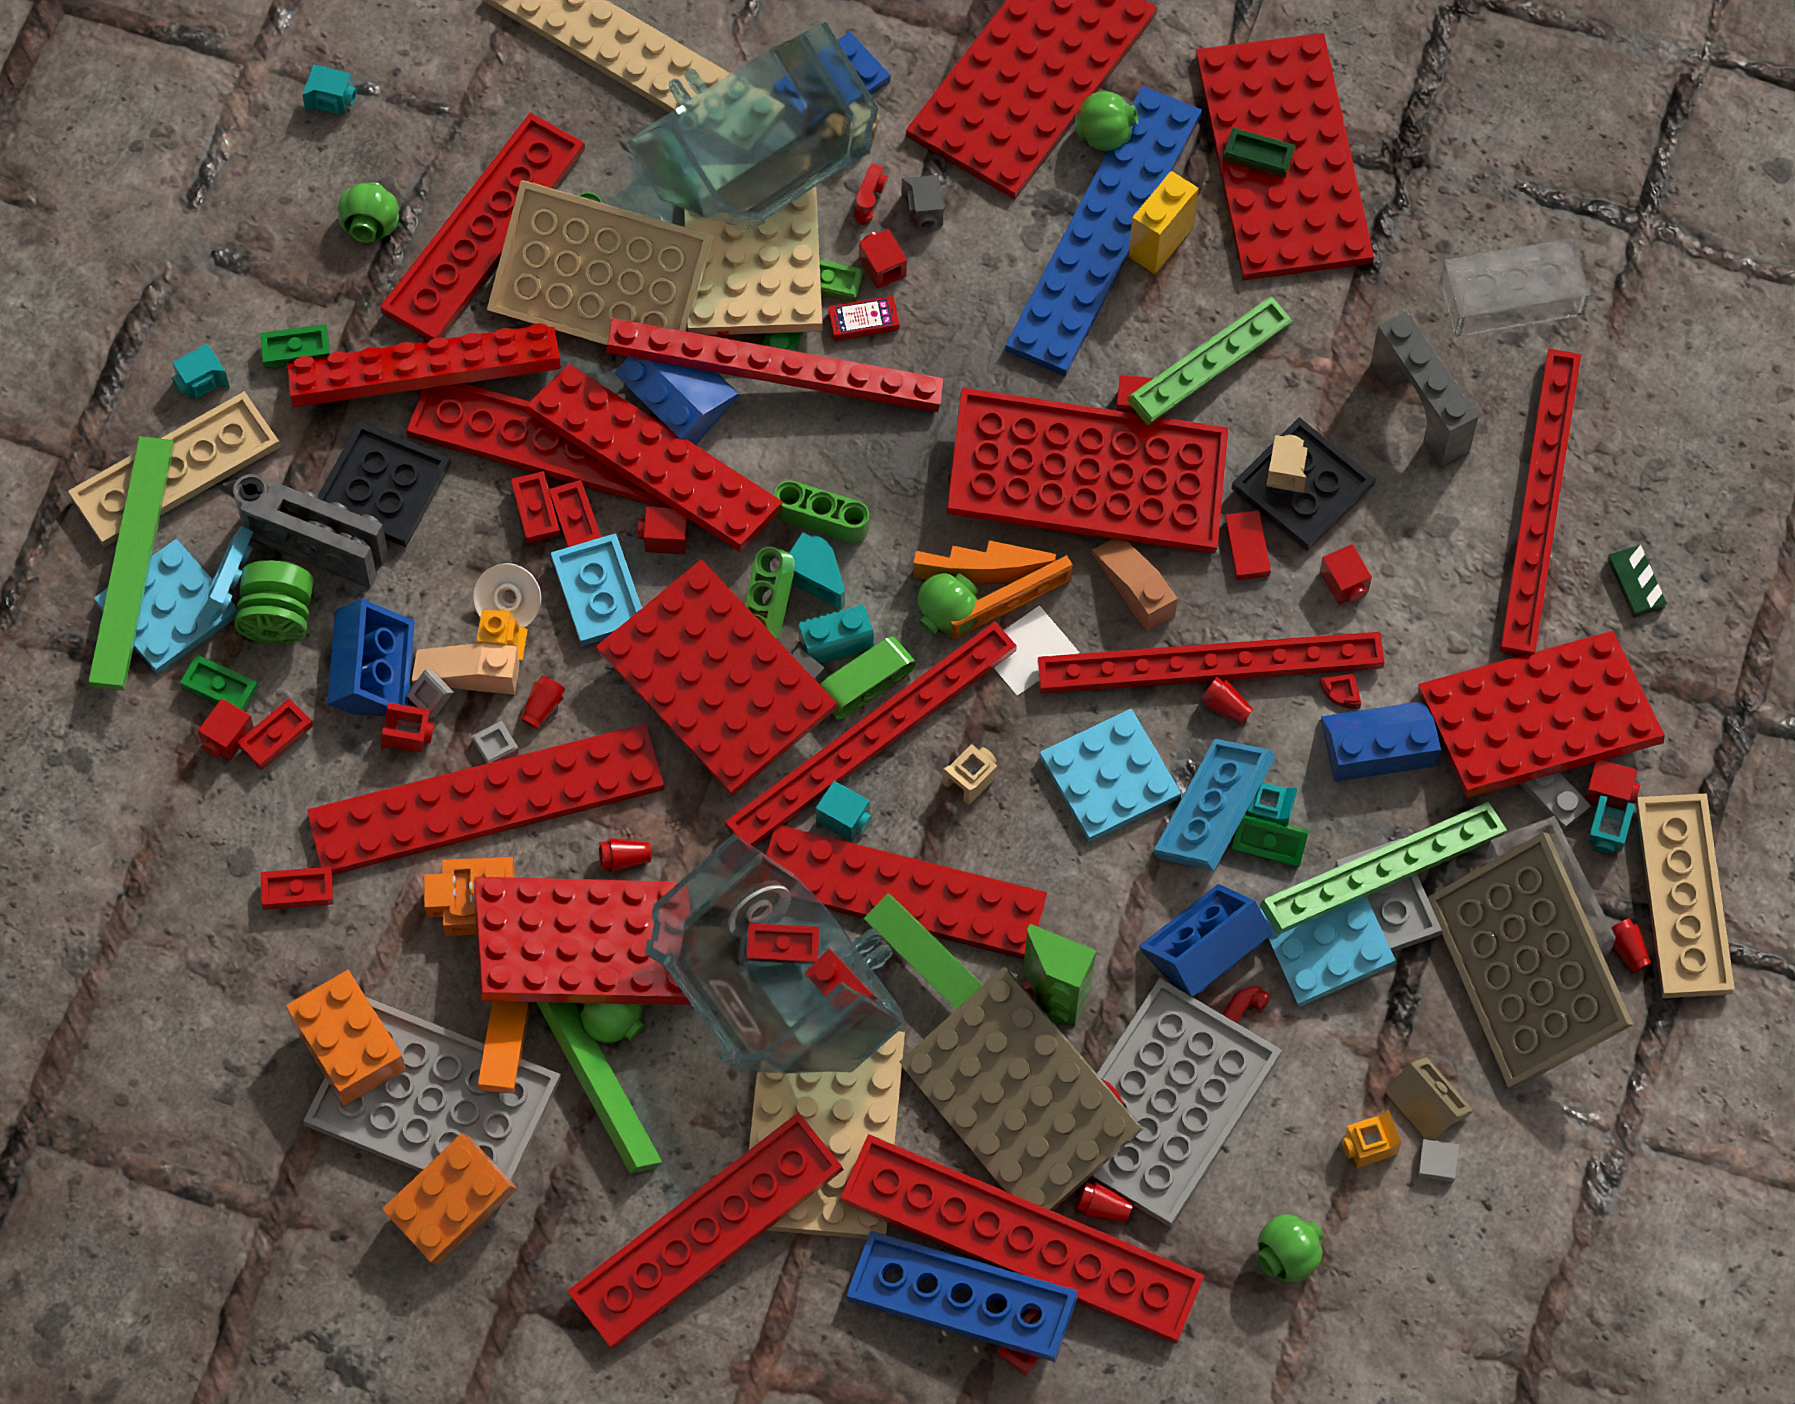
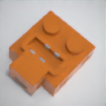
[424,857,515,936]

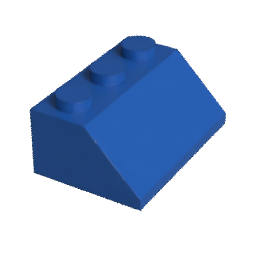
[614,328,740,445]
[327,598,415,716]
[1321,701,1441,782]
[1139,884,1273,997]

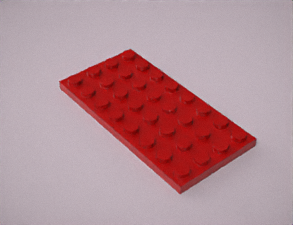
[906,0,1158,200]
[1196,33,1374,281]
[946,387,1228,554]

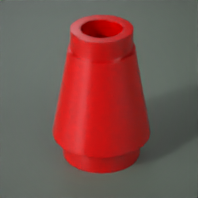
[520,675,565,729]
[1201,677,1254,725]
[598,838,651,873]
[1605,918,1651,973]
[1076,1182,1133,1223]

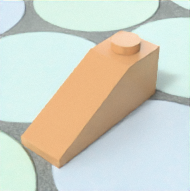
[412,643,520,695]

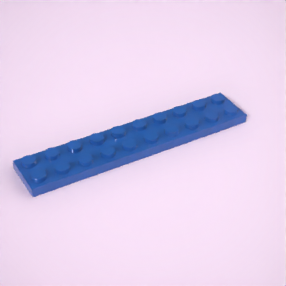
[1005,85,1202,376]

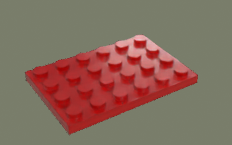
[596,559,838,796]
[1418,631,1665,798]
[473,876,697,1005]

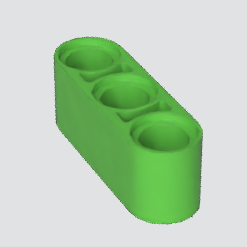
[774,481,869,543]
[744,547,795,640]
[820,636,916,720]

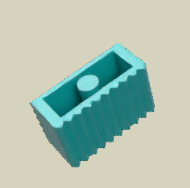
[799,604,874,664]

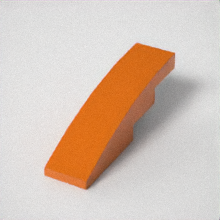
[913,541,1056,584]
[478,1001,531,1094]

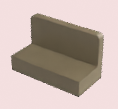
[1385,1057,1474,1141]

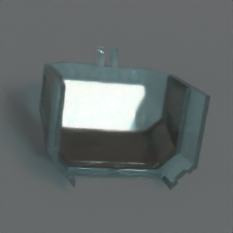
[626,22,879,229]
[645,834,905,1074]

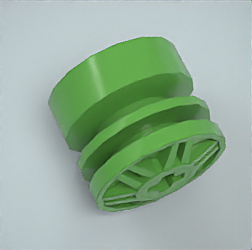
[235,560,314,645]

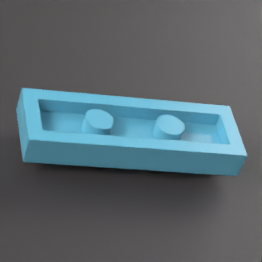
[197,526,253,623]

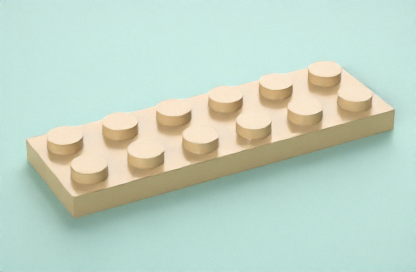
[68,391,280,548]
[1635,793,1735,998]

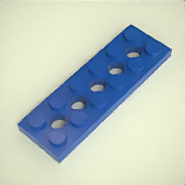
[846,1231,1078,1362]

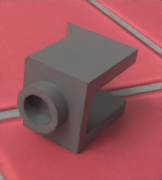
[901,175,944,230]

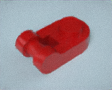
[853,163,889,225]

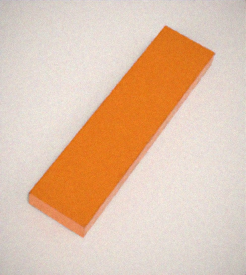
[949,555,1073,640]

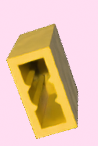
[1128,171,1198,274]

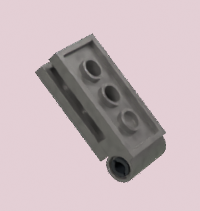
[233,474,388,588]

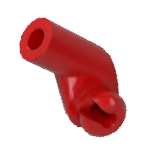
[1222,985,1270,1023]

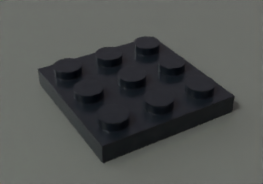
[1231,417,1376,551]
[317,421,451,547]

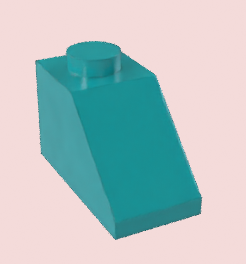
[789,533,845,610]

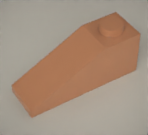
[1091,539,1178,632]

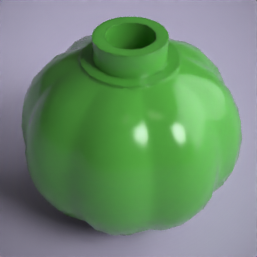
[1075,91,1138,152]
[337,182,399,243]
[918,573,979,635]
[580,1003,644,1043]
[1256,1214,1324,1282]

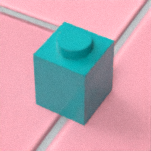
[816,781,872,842]

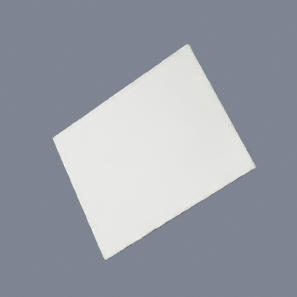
[994,605,1080,696]

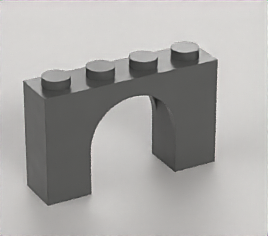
[1370,312,1479,469]

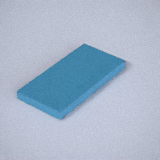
[1153,739,1276,871]

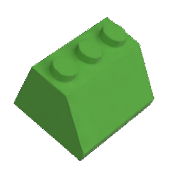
[1023,924,1096,1026]

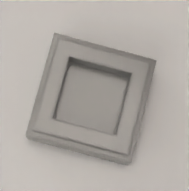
[406,669,454,718]
[471,721,519,764]
[1418,1139,1459,1182]

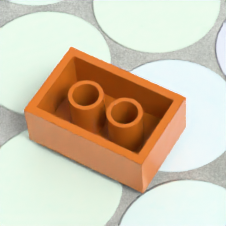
[286,970,406,1106]
[382,1133,518,1265]

